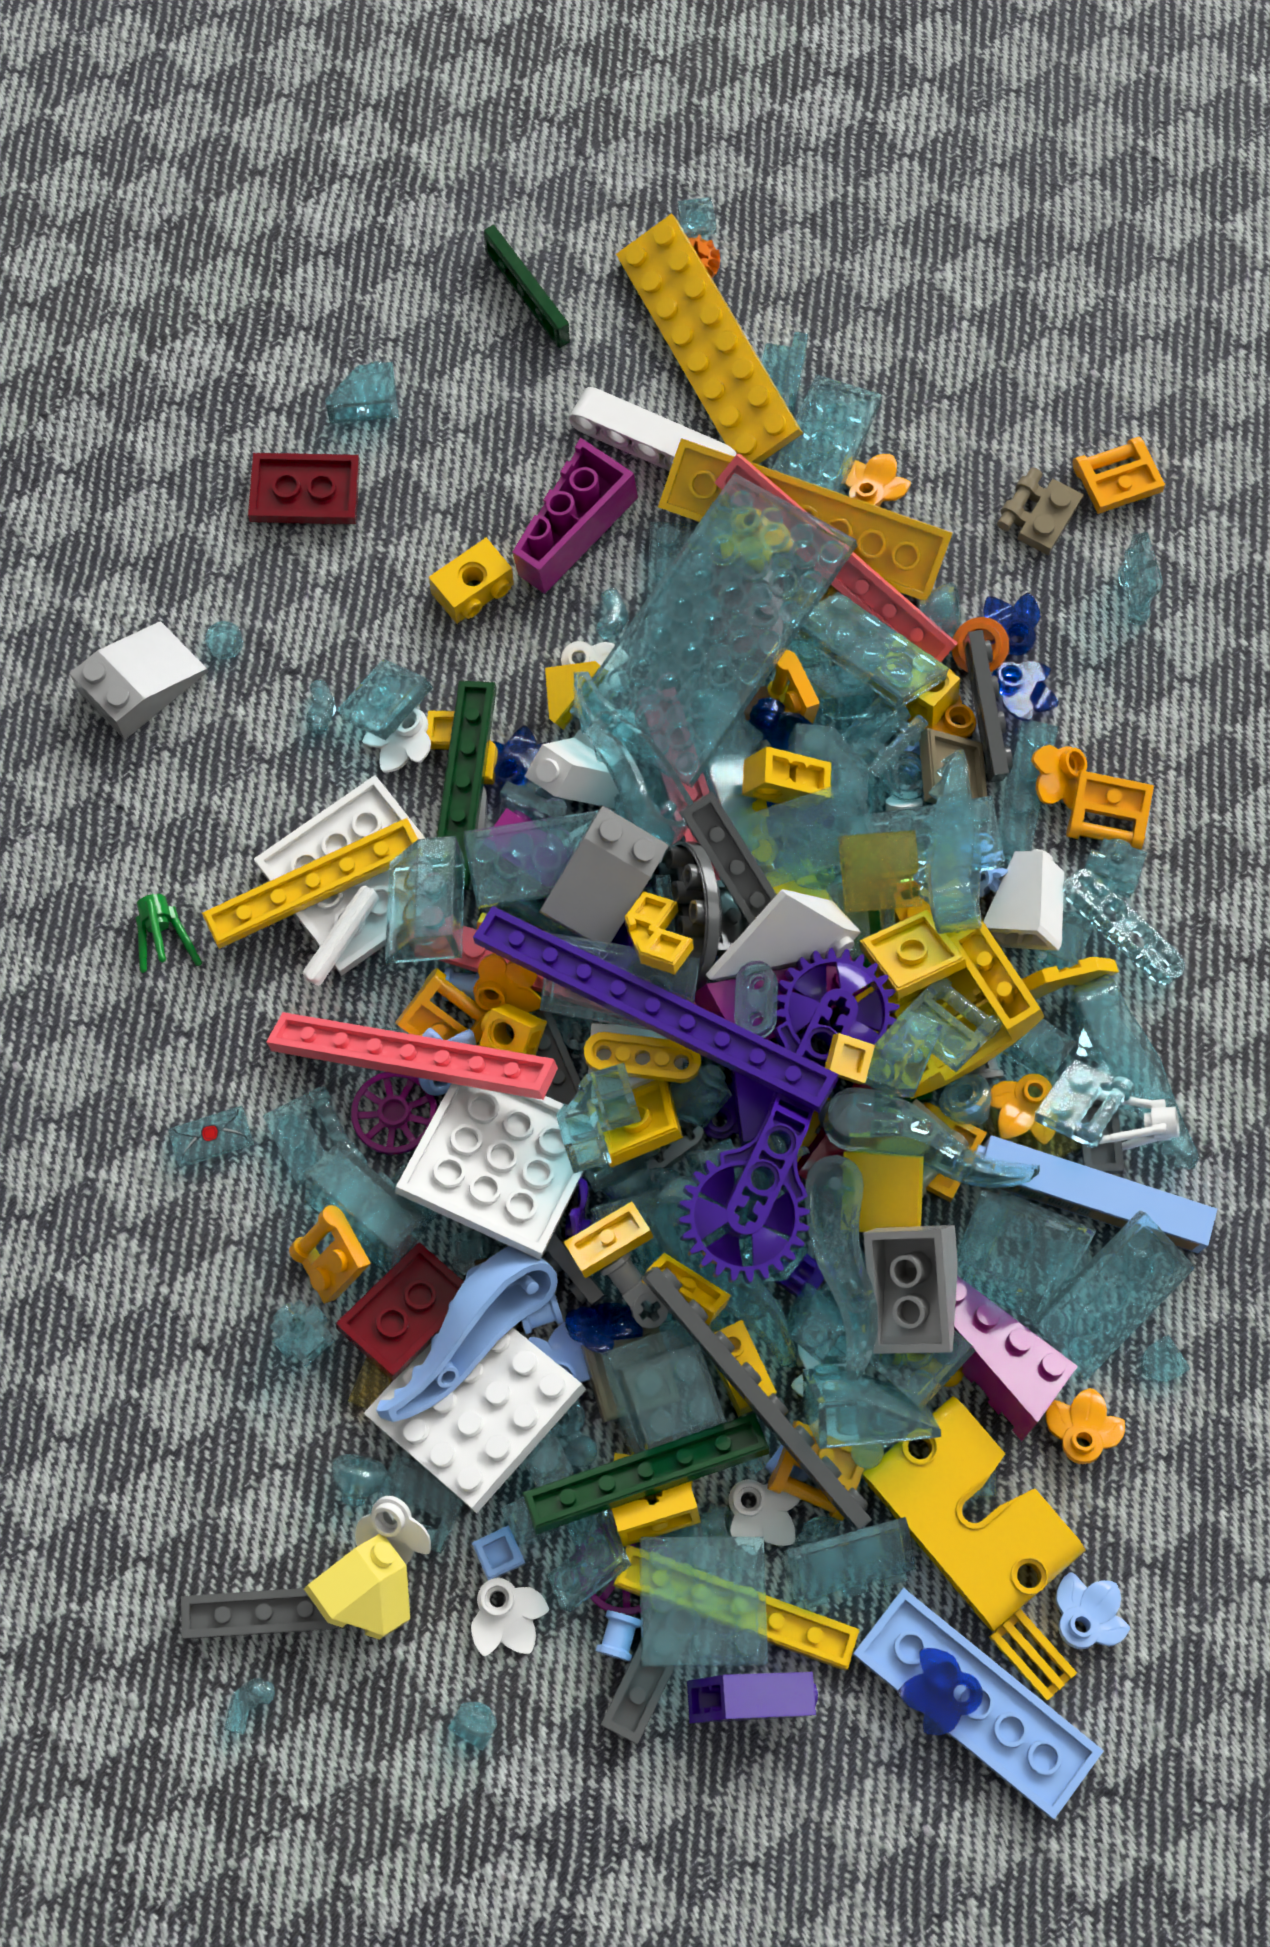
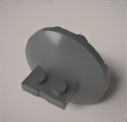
[653,841,749,995]

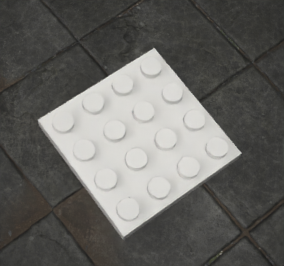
[254,775,463,976]
[395,1084,606,1260]
[364,1327,586,1513]

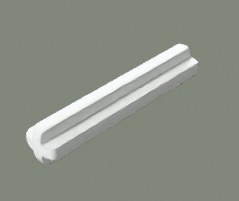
[303,886,379,986]

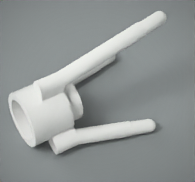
[1085,1091,1179,1150]

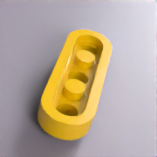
[584,1032,701,1083]

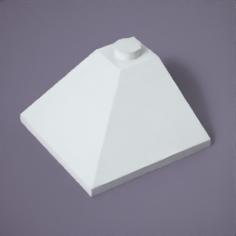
[706,889,861,981]

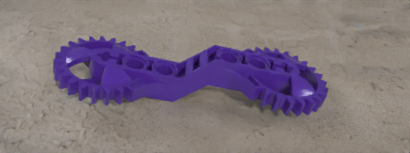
[677,948,900,1284]

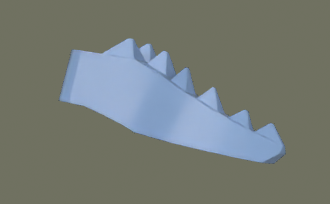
[376,1246,558,1422]

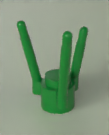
[135,894,202,973]

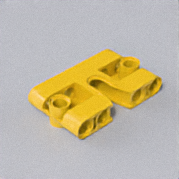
[862,1396,1086,1632]

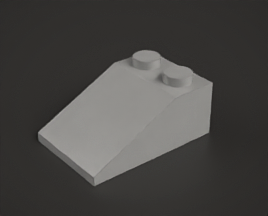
[69,621,208,740]
[539,806,669,951]
[863,1225,958,1354]

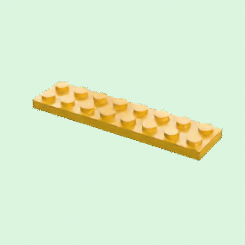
[616,213,803,464]
[658,438,953,602]

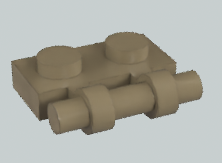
[997,467,1084,556]

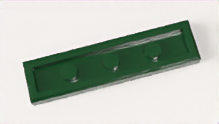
[483,224,570,348]

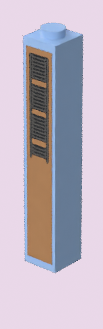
[971,1135,1217,1253]

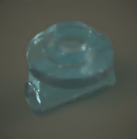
[448,1702,497,1751]

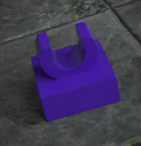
[775,1248,830,1304]

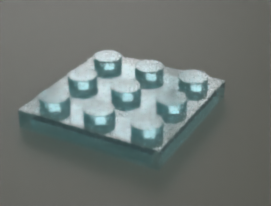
[639,1537,768,1667]

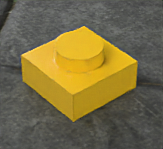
[825,1033,875,1084]

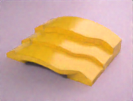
[855,919,1045,1099]

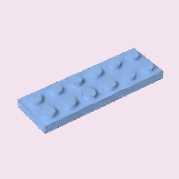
[852,1588,1104,1819]

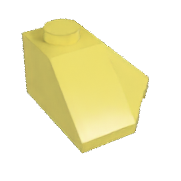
[304,1534,410,1640]

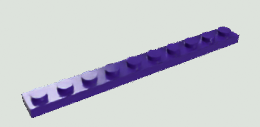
[473,906,838,1113]

